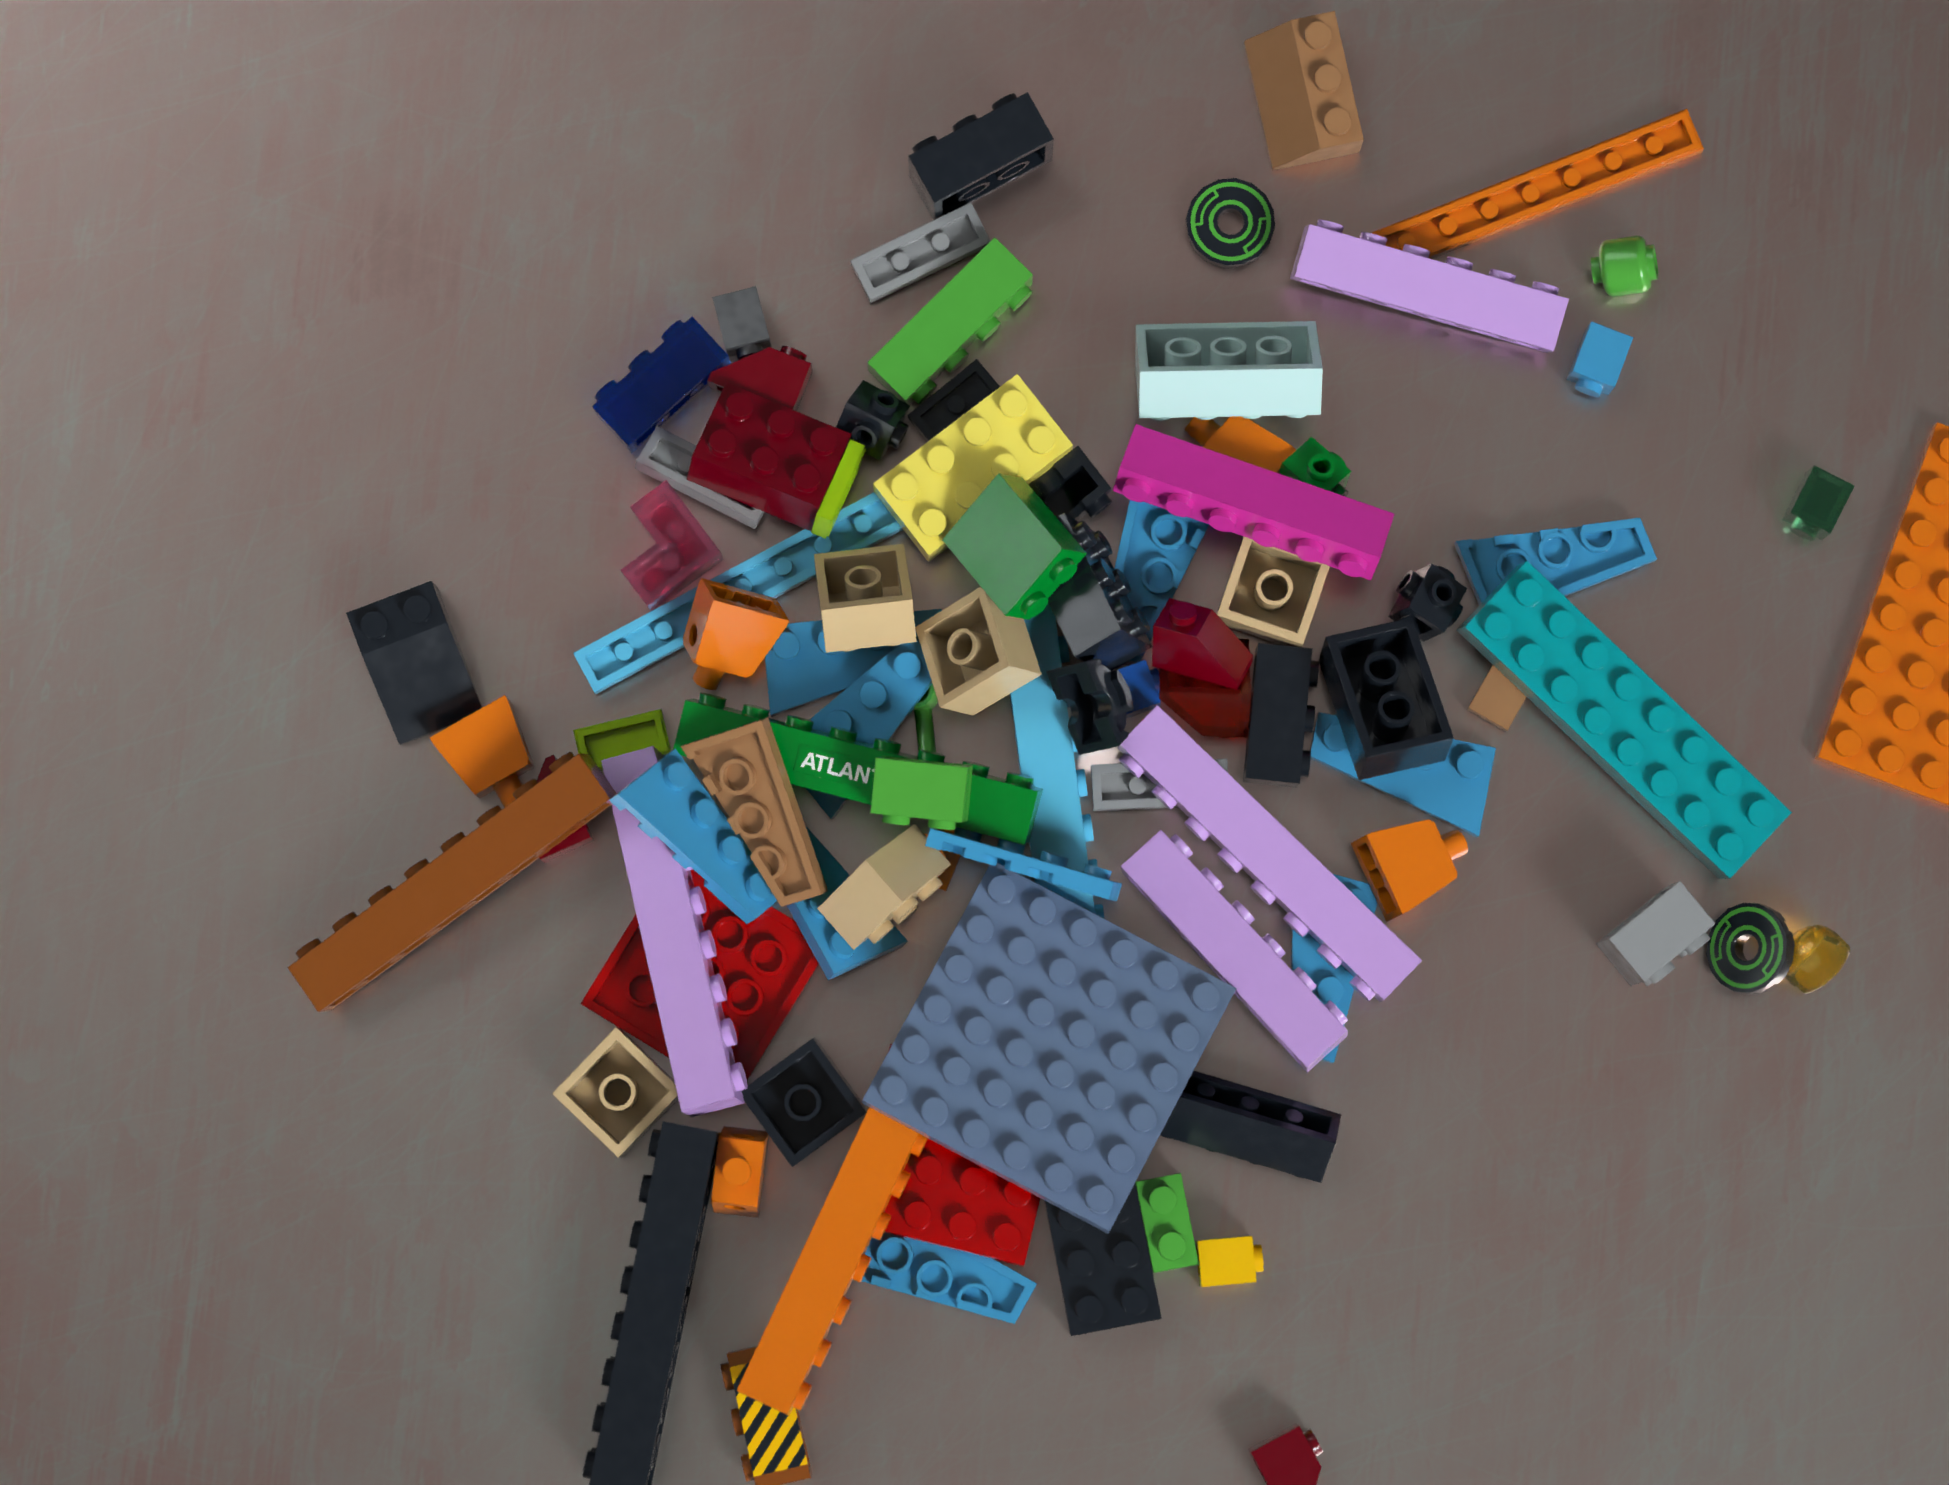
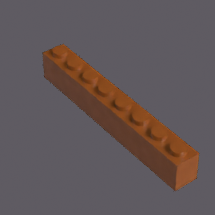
[287,752,617,1012]

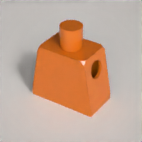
[1184,416,1296,473]
[683,578,789,690]
[429,695,534,808]
[1351,819,1468,922]
[711,1126,769,1218]

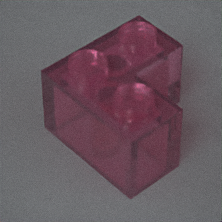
[621,480,724,612]

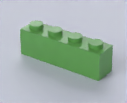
[867,237,1033,405]

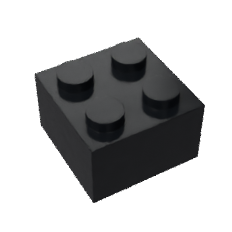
[742,1037,868,1167]

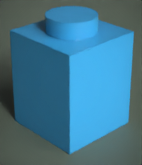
[1566,321,1634,397]

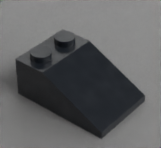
[346,581,482,745]

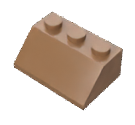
[1244,11,1364,171]

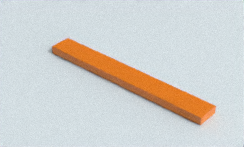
[1359,109,1704,259]

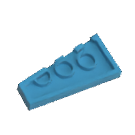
[1310,712,1496,837]
[862,1232,1037,1324]

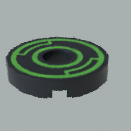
[1186,178,1275,269]
[1706,903,1795,994]

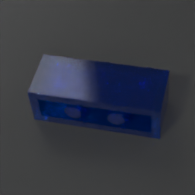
[592,316,731,453]

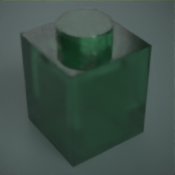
[1782,465,1855,541]

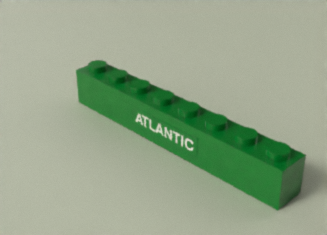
[673,693,1043,845]

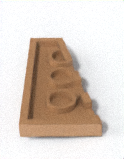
[681,717,828,907]

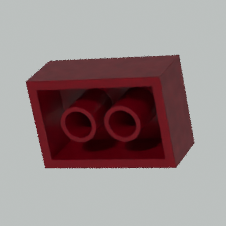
[687,382,851,531]

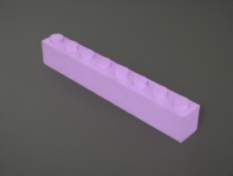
[1118,705,1422,1002]
[601,746,748,1117]

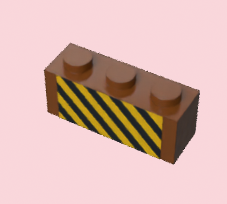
[721,1345,813,1485]

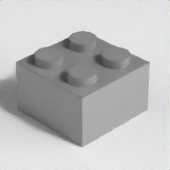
[1596,881,1715,986]

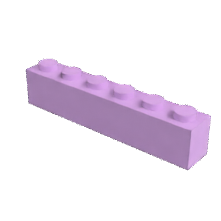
[1290,219,1569,353]
[1121,830,1348,1073]

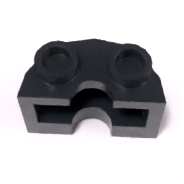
[1029,446,1112,521]
[1046,658,1133,755]

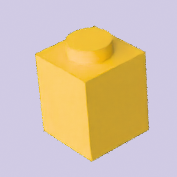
[1195,1235,1264,1287]

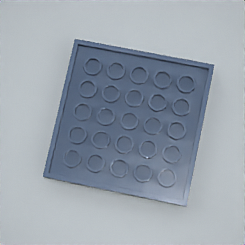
[862,863,1236,1234]

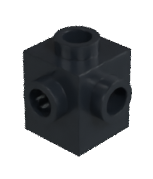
[836,380,910,461]
[1388,563,1467,642]

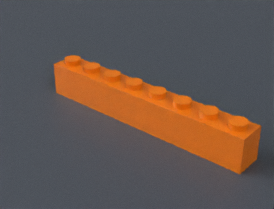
[737,1107,928,1416]

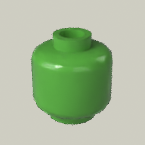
[1591,236,1658,297]

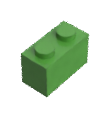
[870,756,973,830]
[1135,1173,1199,1273]

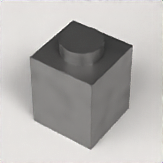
[712,286,771,360]

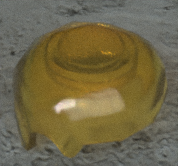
[1785,925,1850,994]

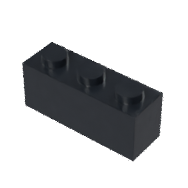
[1243,643,1319,788]

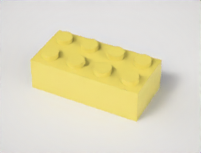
[873,374,1073,562]

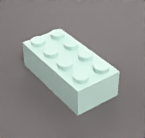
[1135,321,1323,421]

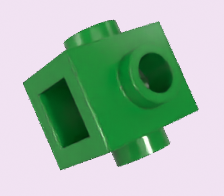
[1279,436,1352,497]

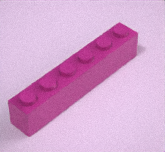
[1113,424,1395,581]

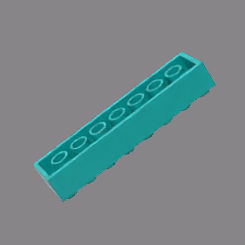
[1457,561,1792,879]

